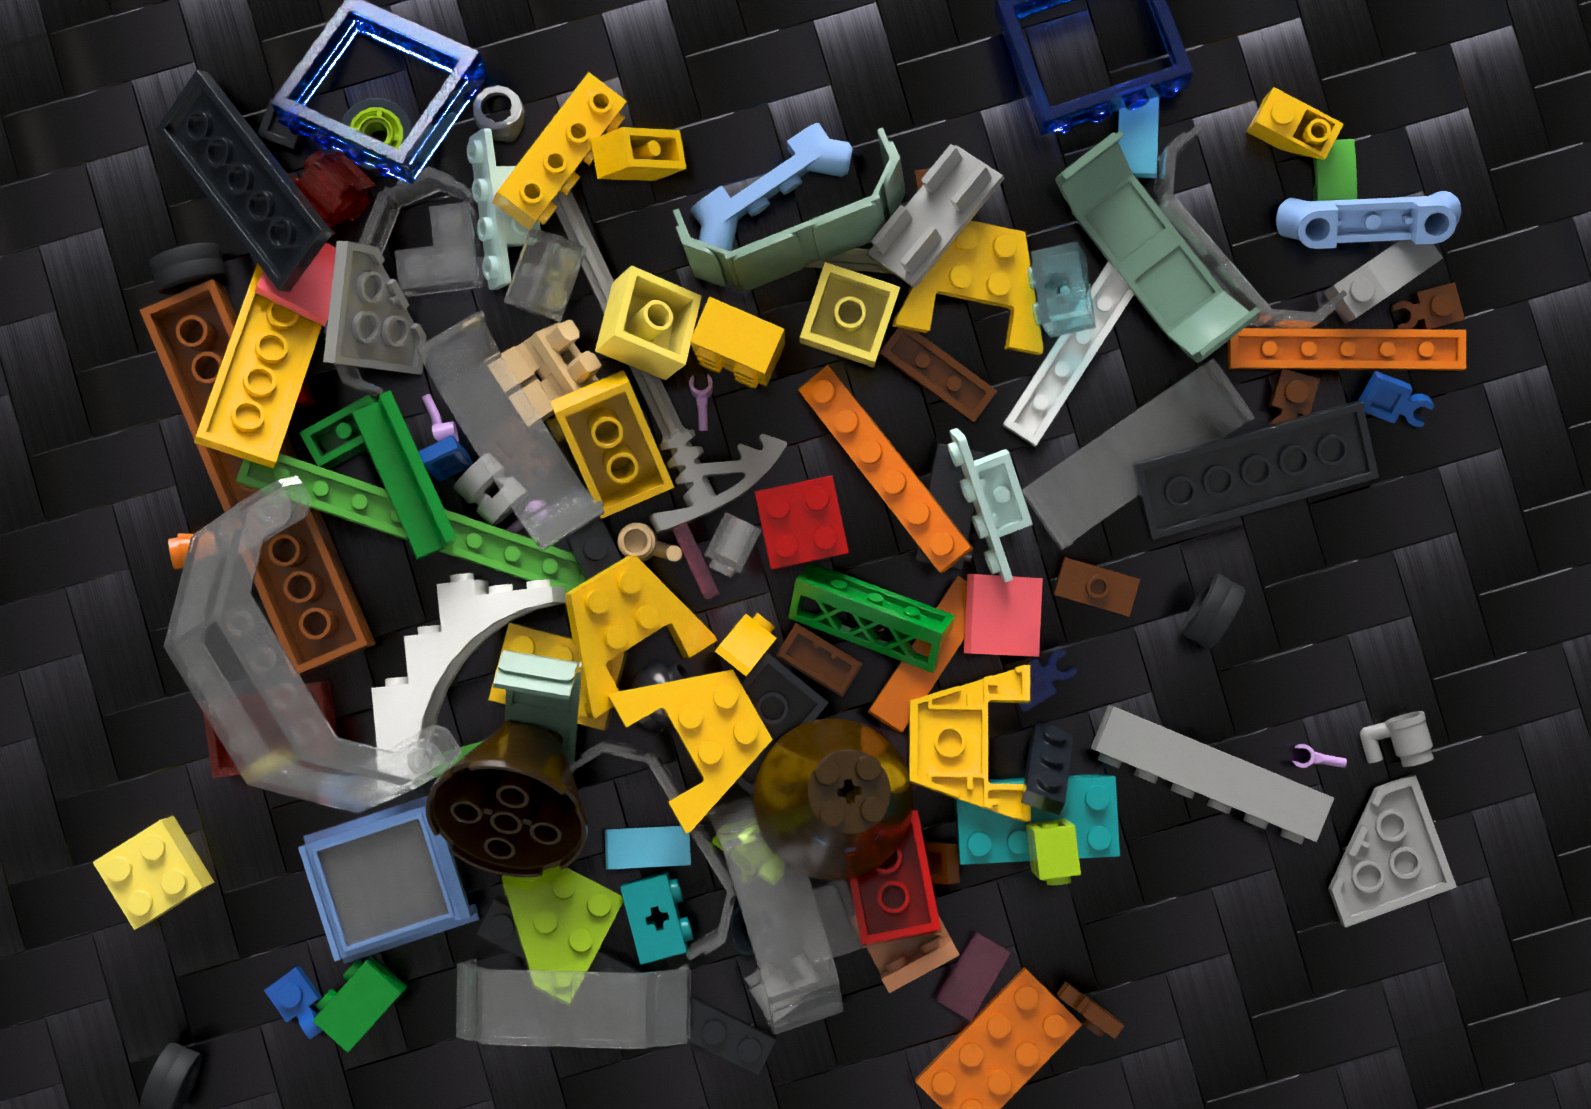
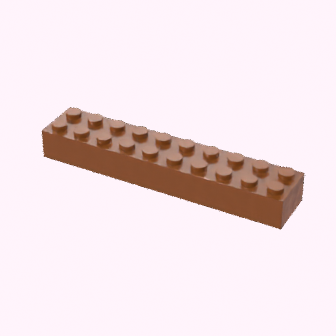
[140,279,376,676]

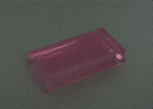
[673,522,721,600]
[936,931,1011,1021]

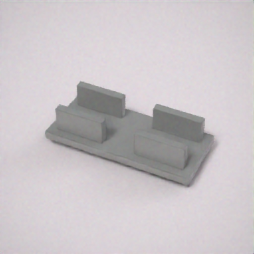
[867,144,1004,288]

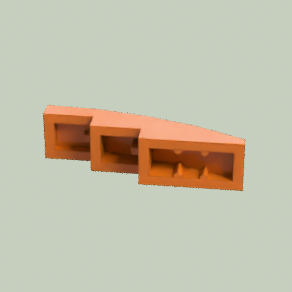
[868,576,967,734]

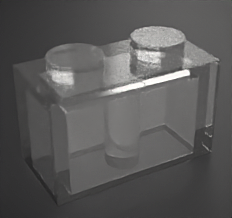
[504,229,587,322]
[704,512,763,578]

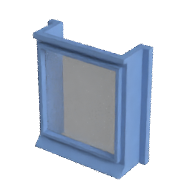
[298,796,480,964]

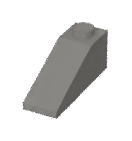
[1323,240,1443,324]

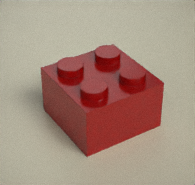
[755,475,849,570]

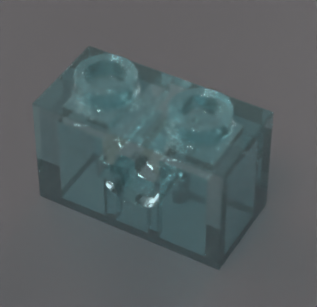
[1027,241,1096,338]

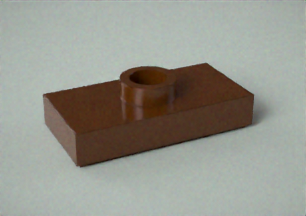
[1053,557,1140,617]
[776,623,863,697]

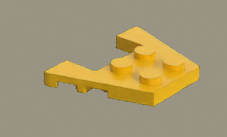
[892,221,1043,355]
[565,555,717,719]
[909,665,1031,822]
[608,670,773,834]

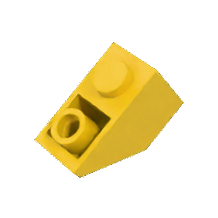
[1246,87,1344,160]

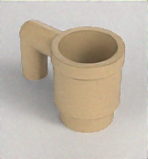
[618,523,683,562]

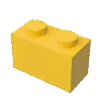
[591,127,686,181]

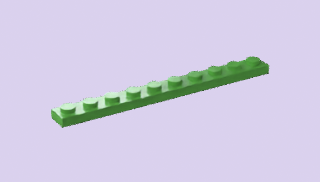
[236,453,586,594]

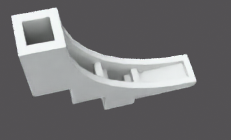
[371,573,566,783]

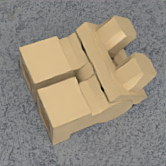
[486,320,601,431]

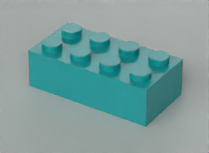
[954,773,1120,865]

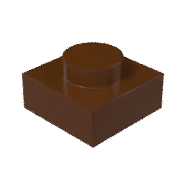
[924,842,960,885]

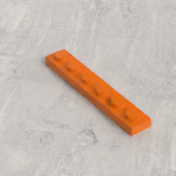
[1228,328,1466,371]
[798,365,974,573]

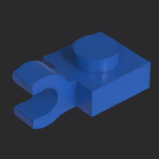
[264,965,323,1039]

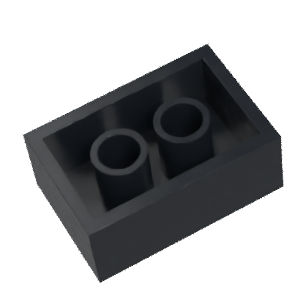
[735,652,829,796]

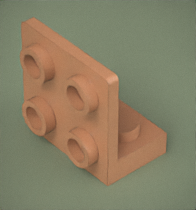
[852,913,959,993]

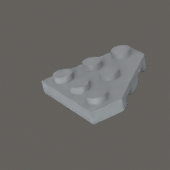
[323,241,427,375]
[1328,774,1457,928]

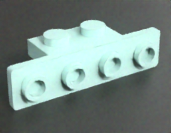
[467,128,542,290]
[947,428,1033,583]

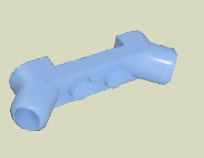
[690,123,853,251]
[1276,191,1461,249]

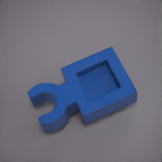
[1358,371,1434,427]

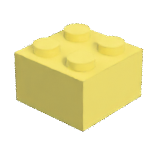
[800,262,900,368]
[595,265,702,380]
[93,816,214,930]

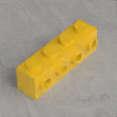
[492,72,627,231]

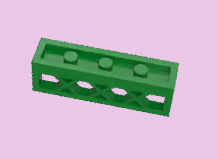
[352,390,457,560]
[788,562,956,673]

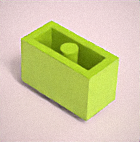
[1026,818,1081,885]

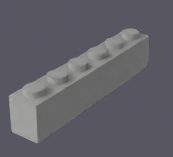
[1091,705,1334,845]

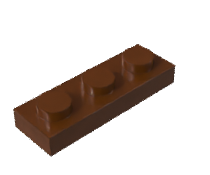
[879,328,997,423]

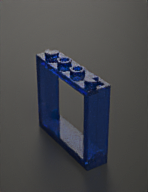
[271,0,488,185]
[994,0,1194,136]

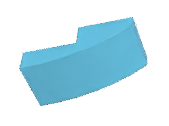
[1118,94,1159,178]
[605,826,691,870]

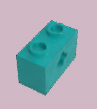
[620,871,693,964]

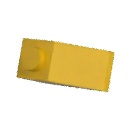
[715,613,777,676]

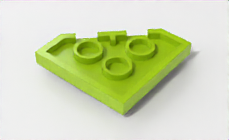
[501,865,624,1006]

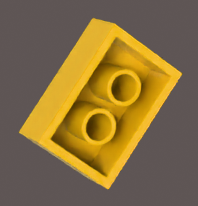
[690,297,785,389]
[550,370,674,519]
[488,623,628,730]

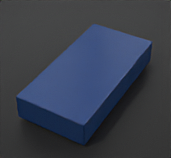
[418,435,473,482]

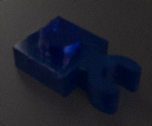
[1017,650,1077,713]

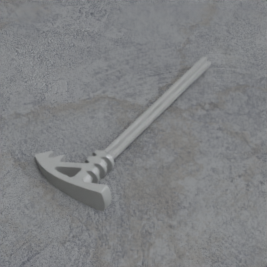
[553,191,787,534]

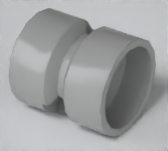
[453,453,529,527]

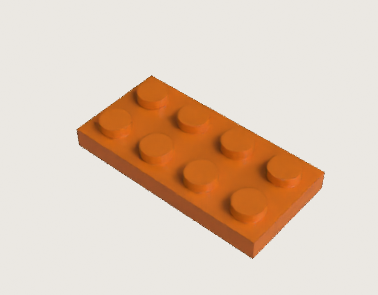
[915,967,1082,1109]

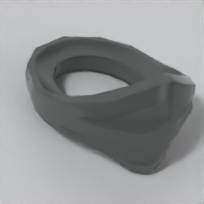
[473,86,526,143]

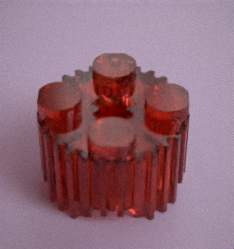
[293,150,375,239]

